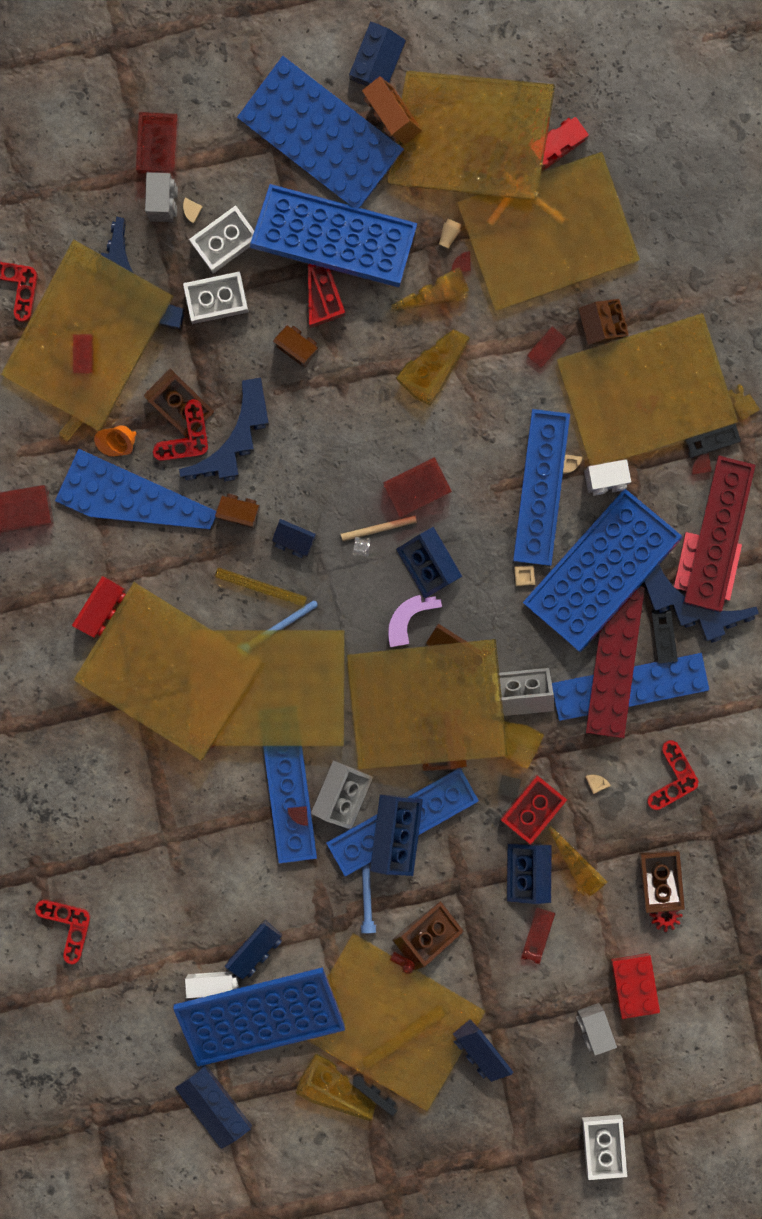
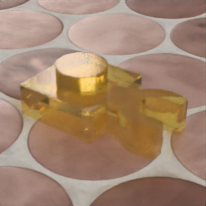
[728,384,760,420]

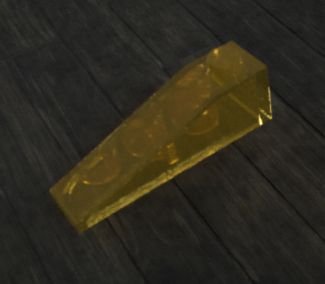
[391,267,469,312]
[396,329,470,406]
[462,715,544,769]
[547,825,608,896]
[296,1053,376,1121]

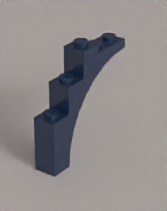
[95,217,185,330]
[179,377,269,482]
[643,565,759,643]

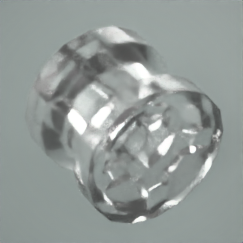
[353,537,371,557]

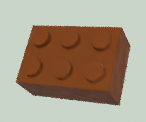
[362,76,423,145]

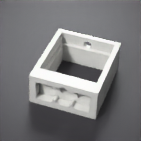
[185,971,238,998]

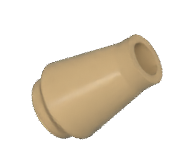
[439,219,461,248]

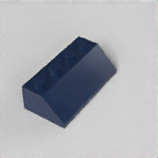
[370,794,423,876]
[175,1065,252,1149]

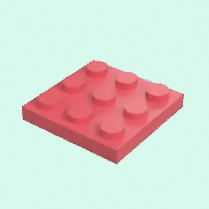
[674,532,742,601]

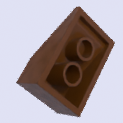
[144,368,214,438]
[639,850,685,913]
[392,901,464,970]

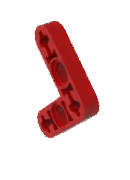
[0,262,38,322]
[153,399,208,461]
[647,740,699,810]
[35,900,91,964]

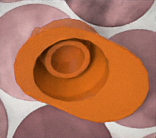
[94,425,137,456]

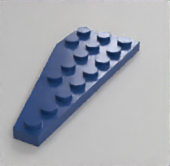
[55,449,216,530]

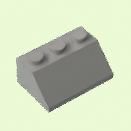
[492,668,554,717]
[311,760,373,829]

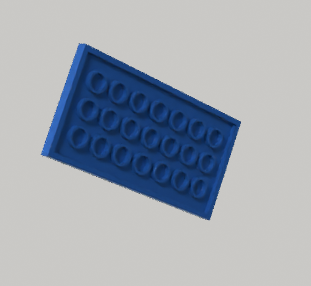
[237,56,404,210]
[250,184,417,287]
[523,489,683,652]
[173,967,345,1067]

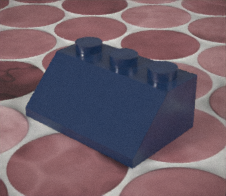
[349,21,406,87]
[396,527,462,598]
[507,844,552,904]
[224,919,282,979]
[453,1019,514,1082]

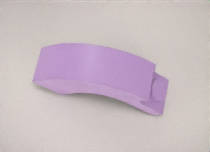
[388,595,442,647]

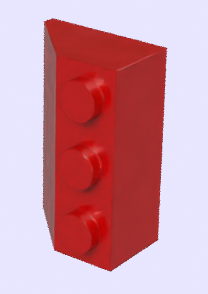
[72,576,126,638]

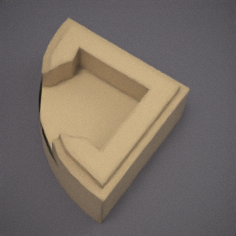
[183,198,203,224]
[563,455,582,474]
[585,775,611,794]

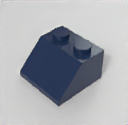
[272,519,316,558]

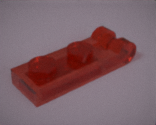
[521,907,555,964]

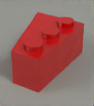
[528,117,589,173]
[308,264,346,328]

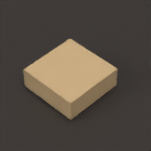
[514,565,535,586]

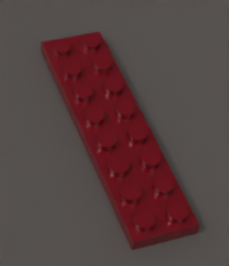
[683,455,756,613]
[586,586,645,739]

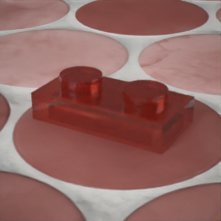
[527,326,567,368]
[73,334,94,374]

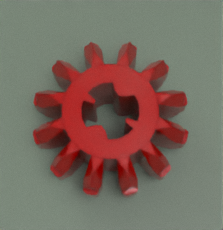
[649,910,683,932]

